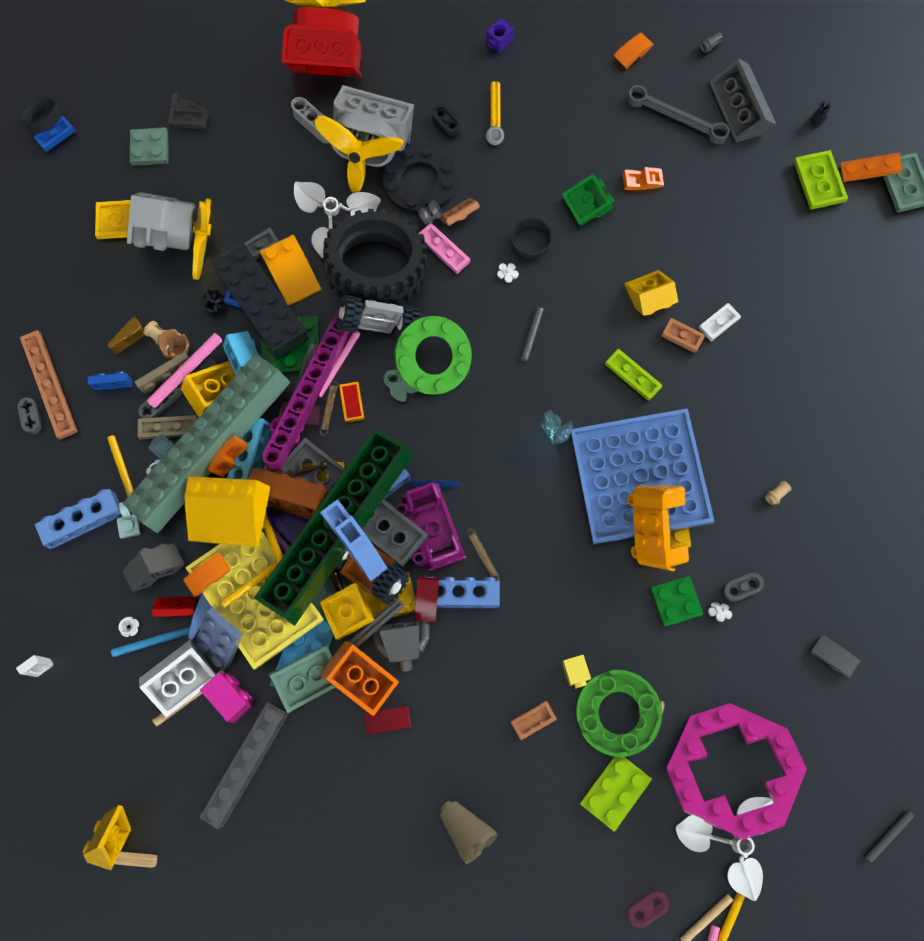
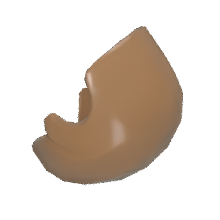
[158,329,190,359]

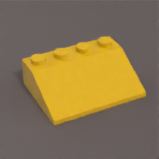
[184,476,270,547]

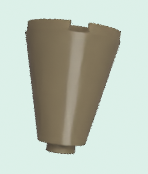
[440,801,498,864]

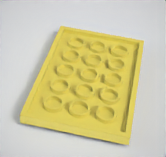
[186,531,324,670]

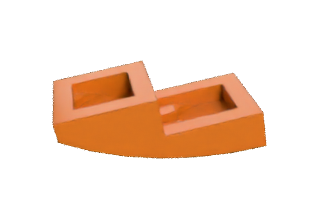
[613,33,653,70]
[622,167,664,190]
[208,435,249,477]
[183,553,231,596]

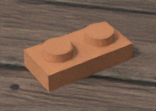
[662,318,705,353]

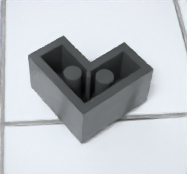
[122,543,184,592]

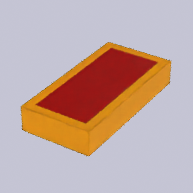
[339,382,365,423]

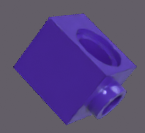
[486,18,514,53]

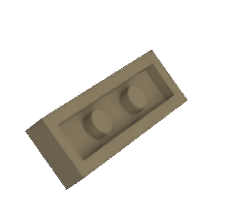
[135,352,190,394]
[138,415,198,440]

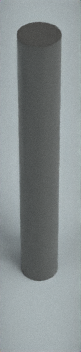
[520,307,544,362]
[865,810,914,863]

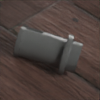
[700,31,723,52]

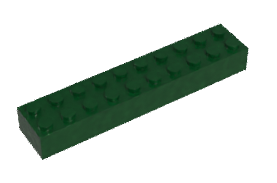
[254,428,413,626]

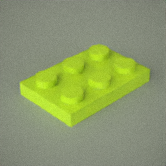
[793,150,848,210]
[579,756,652,832]

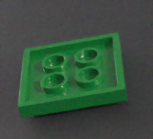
[261,316,320,374]

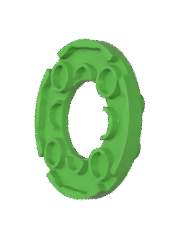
[394,316,472,395]
[576,670,662,757]

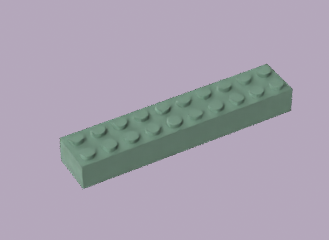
[122,354,291,534]

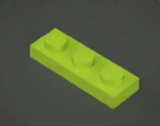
[605,349,663,401]

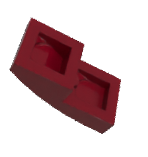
[415,577,439,622]
[364,706,412,735]

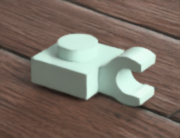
[117,502,142,539]

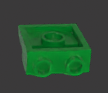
[562,173,615,226]

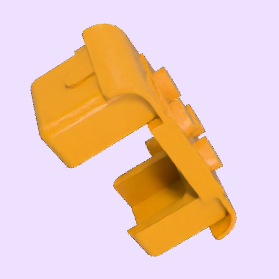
[627,484,689,571]

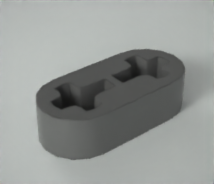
[18,397,42,434]

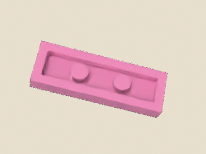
[419,223,470,274]

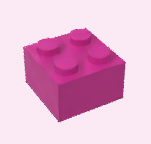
[200,672,255,723]

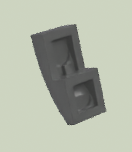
[811,635,860,678]

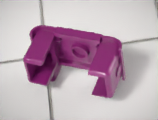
[395,482,466,572]

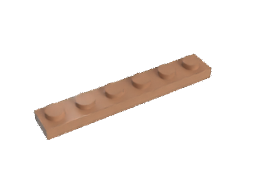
[20,330,78,440]

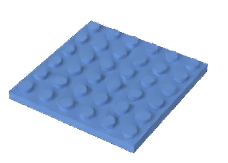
[571,408,714,544]

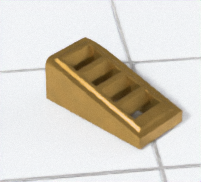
[107,316,145,355]

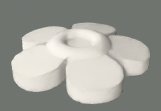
[497,263,519,283]
[708,602,732,622]

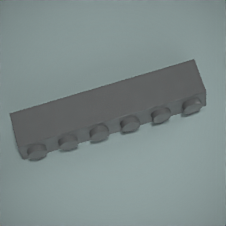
[199,702,290,829]

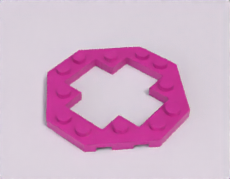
[667,703,807,840]

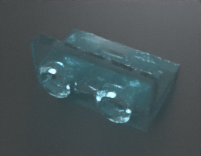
[541,410,573,444]

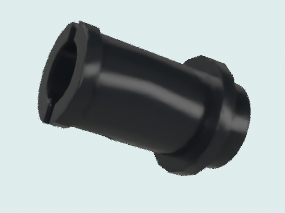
[812,101,831,124]

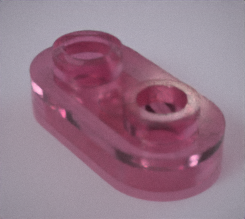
[628,891,669,928]

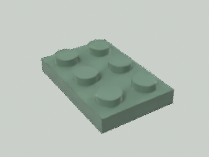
[883,153,924,213]
[268,645,335,713]

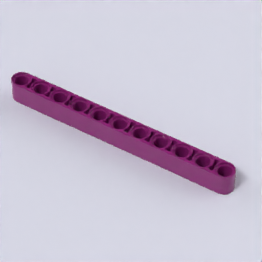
[262,305,351,472]

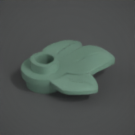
[384,369,417,402]

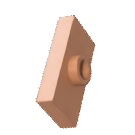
[440,198,480,226]
[510,701,557,741]

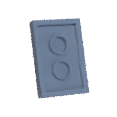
[195,607,243,671]

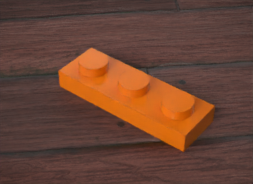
[841,152,902,182]

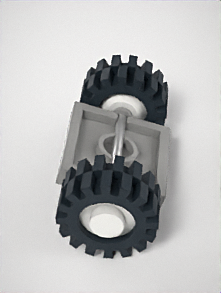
[337,295,420,339]

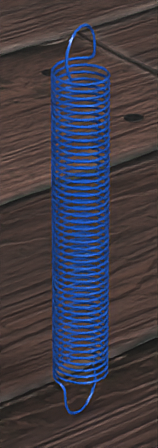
[406,480,463,488]

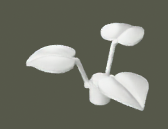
[294,182,380,258]
[676,797,773,901]

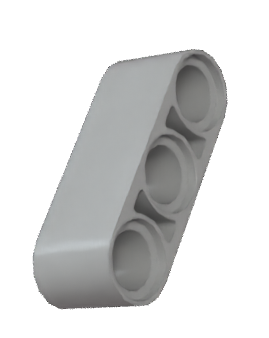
[291,97,329,144]

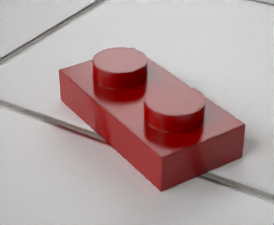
[152,596,198,617]

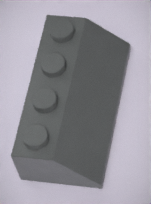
[709,59,776,142]

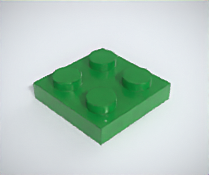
[650,576,703,627]

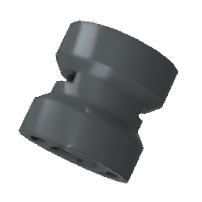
[418,200,443,226]

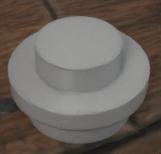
[486,126,504,145]

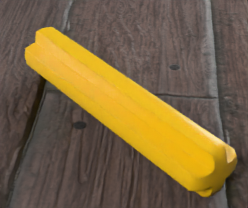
[490,81,500,127]

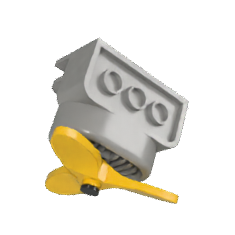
[315,85,414,193]
[127,192,214,280]

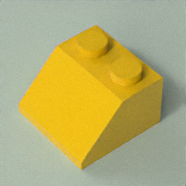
[624,270,678,316]

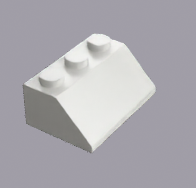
[139,640,216,717]

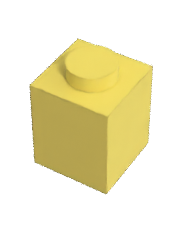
[562,655,591,689]

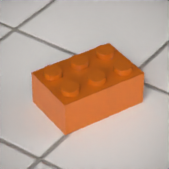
[319,641,399,716]

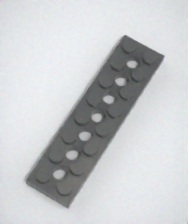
[280,438,429,568]

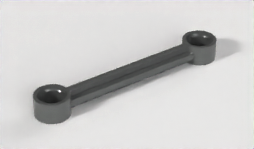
[628,85,730,144]

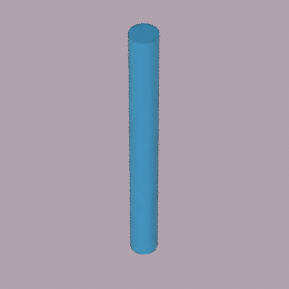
[111,626,191,657]

